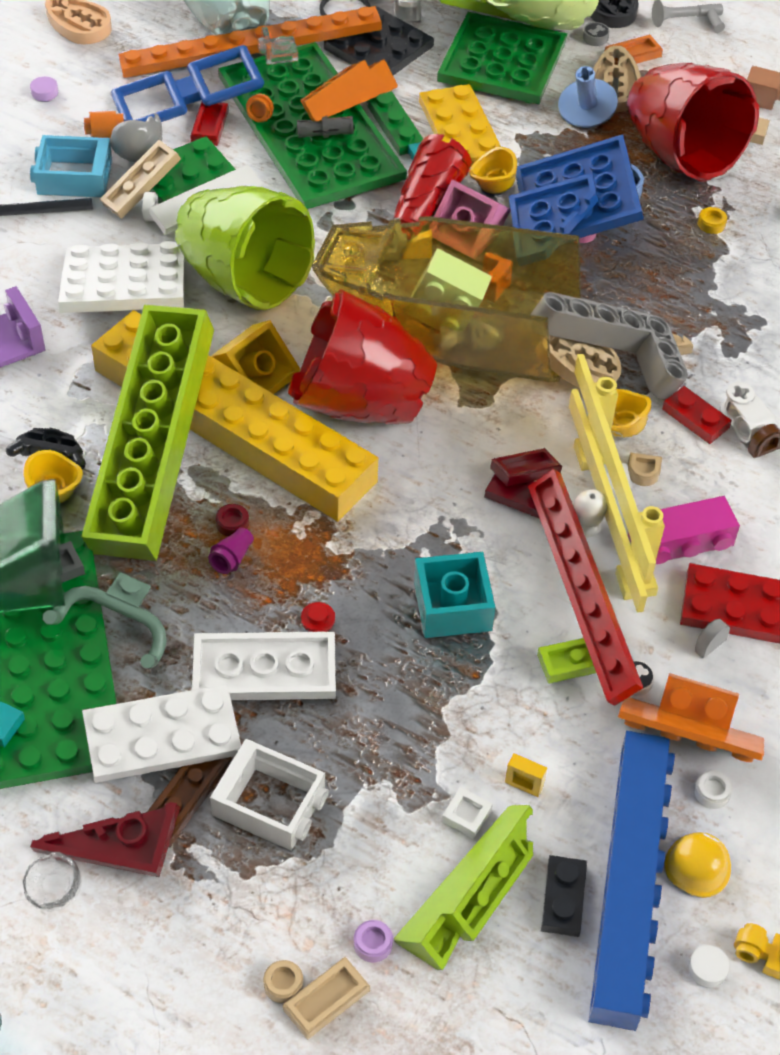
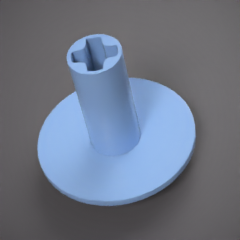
[558,66,618,128]

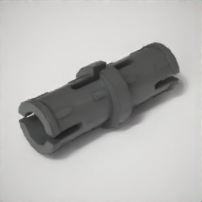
[297,115,354,138]

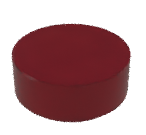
[216,504,249,536]

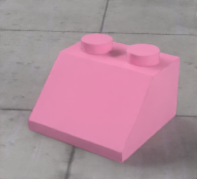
[429,180,511,257]

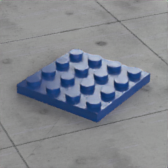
[516,135,644,244]

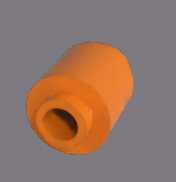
[84,111,124,138]

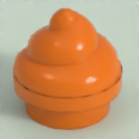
[246,94,274,122]

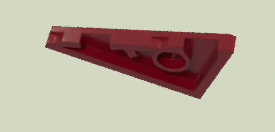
[30,802,180,877]

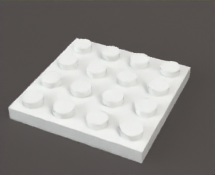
[58,241,185,313]

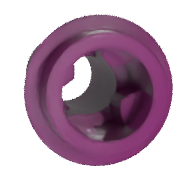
[208,528,254,574]

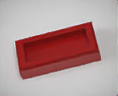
[190,101,229,146]

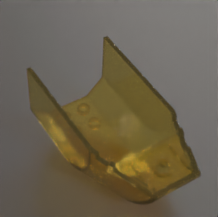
[312,216,581,382]

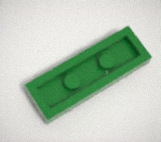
[367,91,423,156]

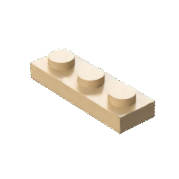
[100,140,181,219]

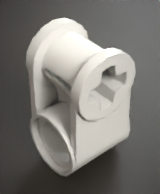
[720,382,776,443]

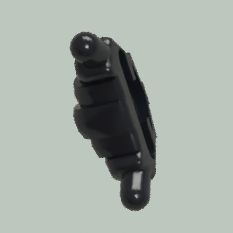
[5,428,86,469]

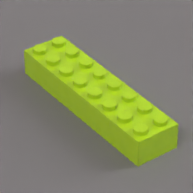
[81,305,214,561]

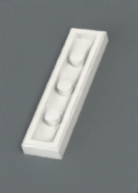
[150,164,263,235]

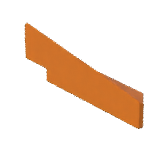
[300,59,398,122]

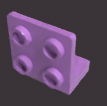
[0,286,46,368]

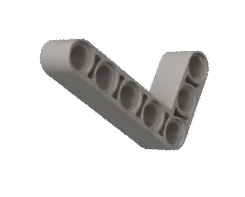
[528,292,688,400]

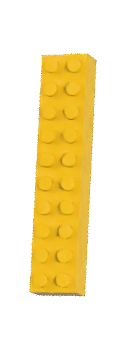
[91,310,379,522]

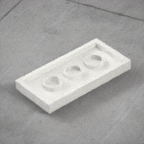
[192,632,336,700]
[82,684,241,783]

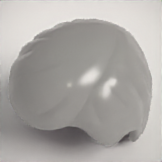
[110,113,162,162]

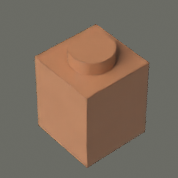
[747,65,780,110]

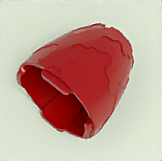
[627,63,759,182]
[288,289,437,425]

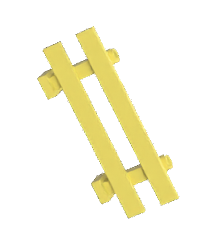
[569,354,665,612]

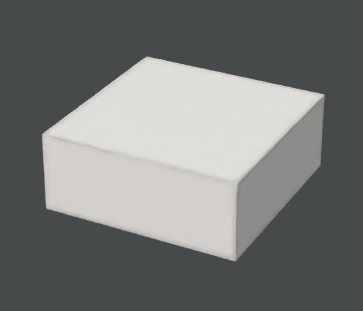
[442,787,493,839]

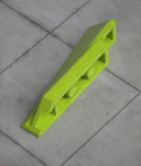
[394,805,533,970]

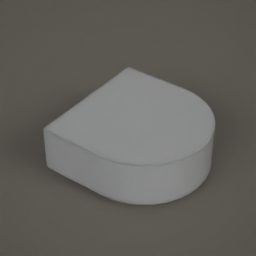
[695,619,730,659]

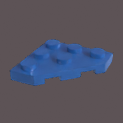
[509,173,599,264]

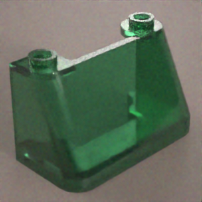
[0,479,65,613]

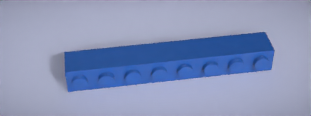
[588,730,675,1031]

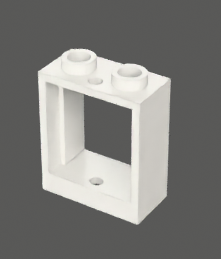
[210,739,329,851]

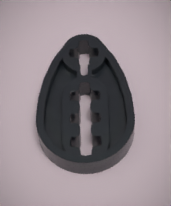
[590,0,639,28]

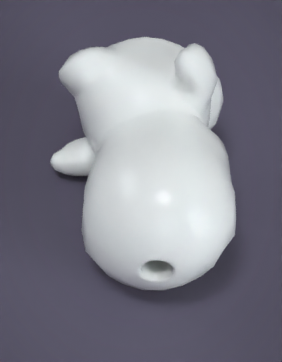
[572,489,607,538]

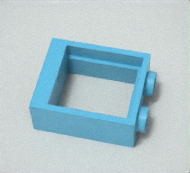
[30,135,112,197]

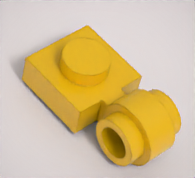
[734,923,780,980]

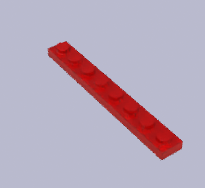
[528,468,643,706]

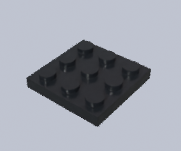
[324,6,434,75]

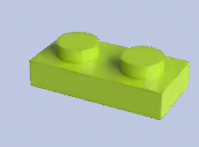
[537,638,596,684]

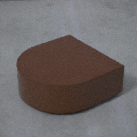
[748,424,780,458]

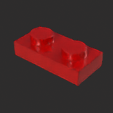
[662,386,732,444]

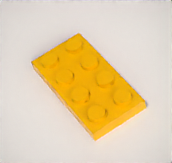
[419,84,501,167]

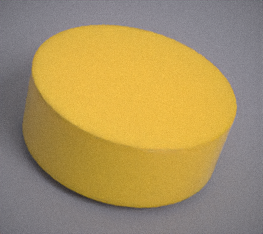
[697,207,727,234]

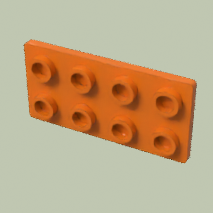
[618,673,764,763]

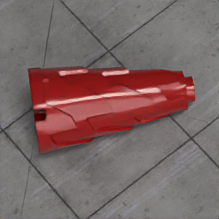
[392,134,472,238]

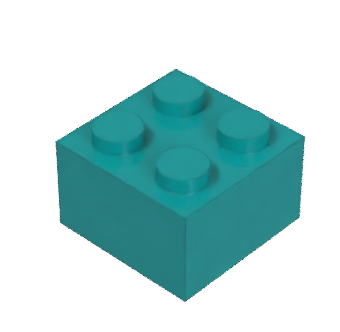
[414,552,496,638]

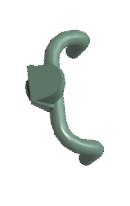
[43,572,167,669]

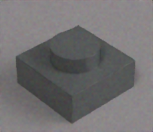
[38,541,85,586]

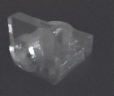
[257,27,298,65]

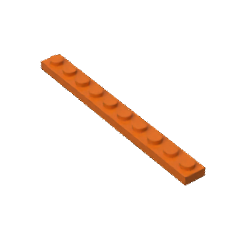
[118,6,382,78]

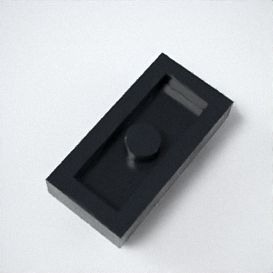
[541,855,587,937]

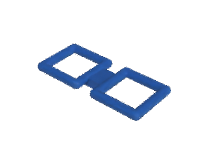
[111,45,264,122]

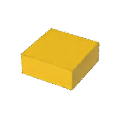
[505,753,547,797]

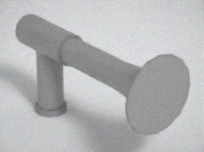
[652,0,725,33]

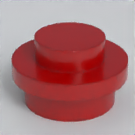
[301,602,335,632]

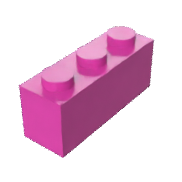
[628,495,740,564]

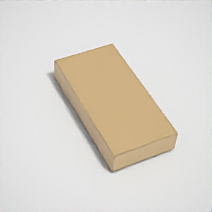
[283,957,370,1040]

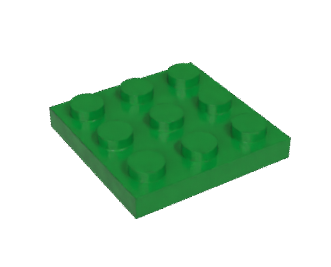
[149,137,236,204]

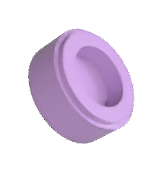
[30,76,58,101]
[354,920,393,963]

